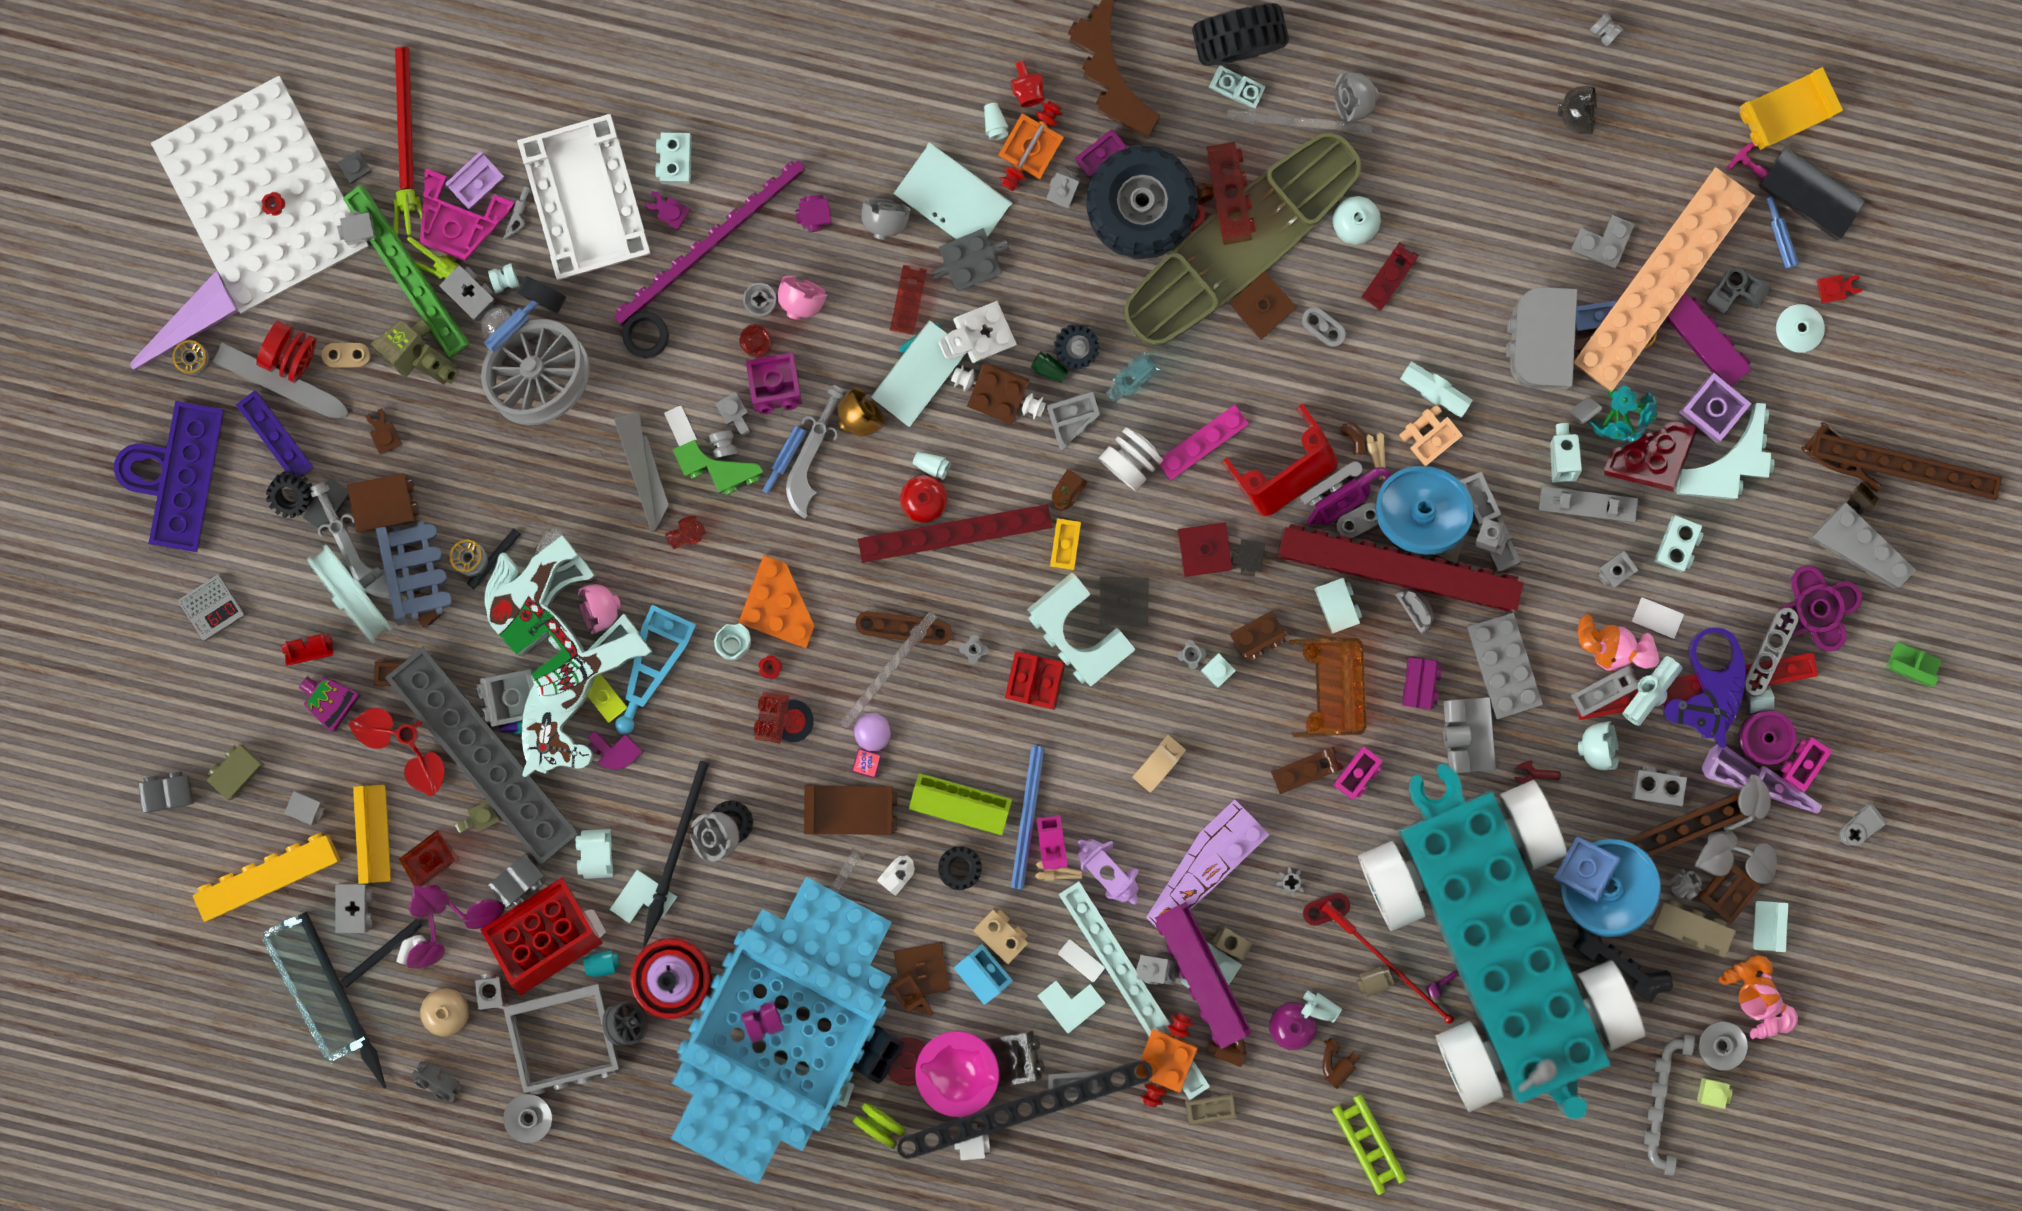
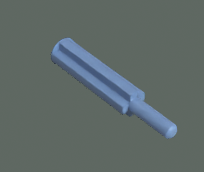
[1767,196,1799,269]
[484,300,538,352]
[763,426,807,494]

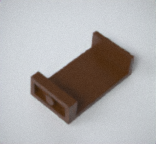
[804,785,897,835]

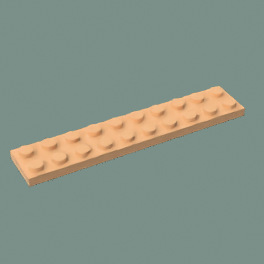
[1573,167,1755,392]

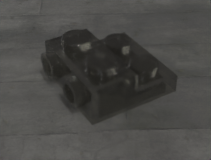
[983,1030,1045,1087]

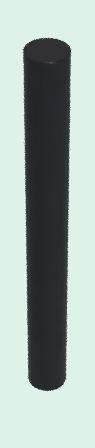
[341,918,423,987]

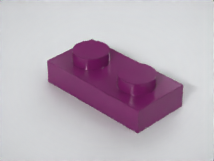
[1074,129,1127,178]

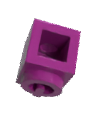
[795,195,832,232]

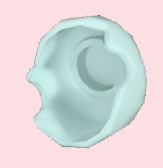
[714,623,751,660]

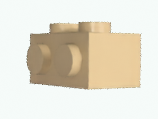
[973,909,1028,964]

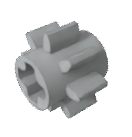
[1276,867,1306,897]
[1671,869,1701,901]

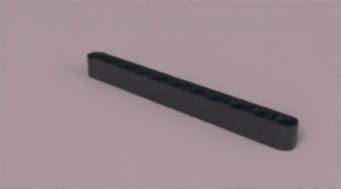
[897,1060,1152,1159]

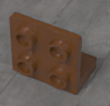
[1229,611,1288,661]

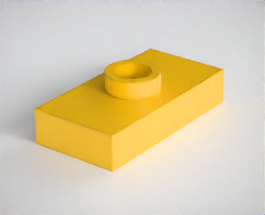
[1050,518,1081,570]

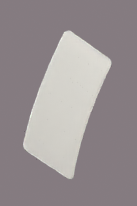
[1058,940,1105,982]

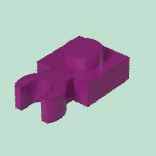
[645,191,690,230]

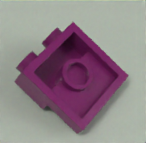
[746,352,802,415]

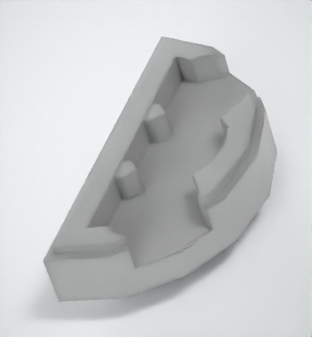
[1395,589,1433,634]

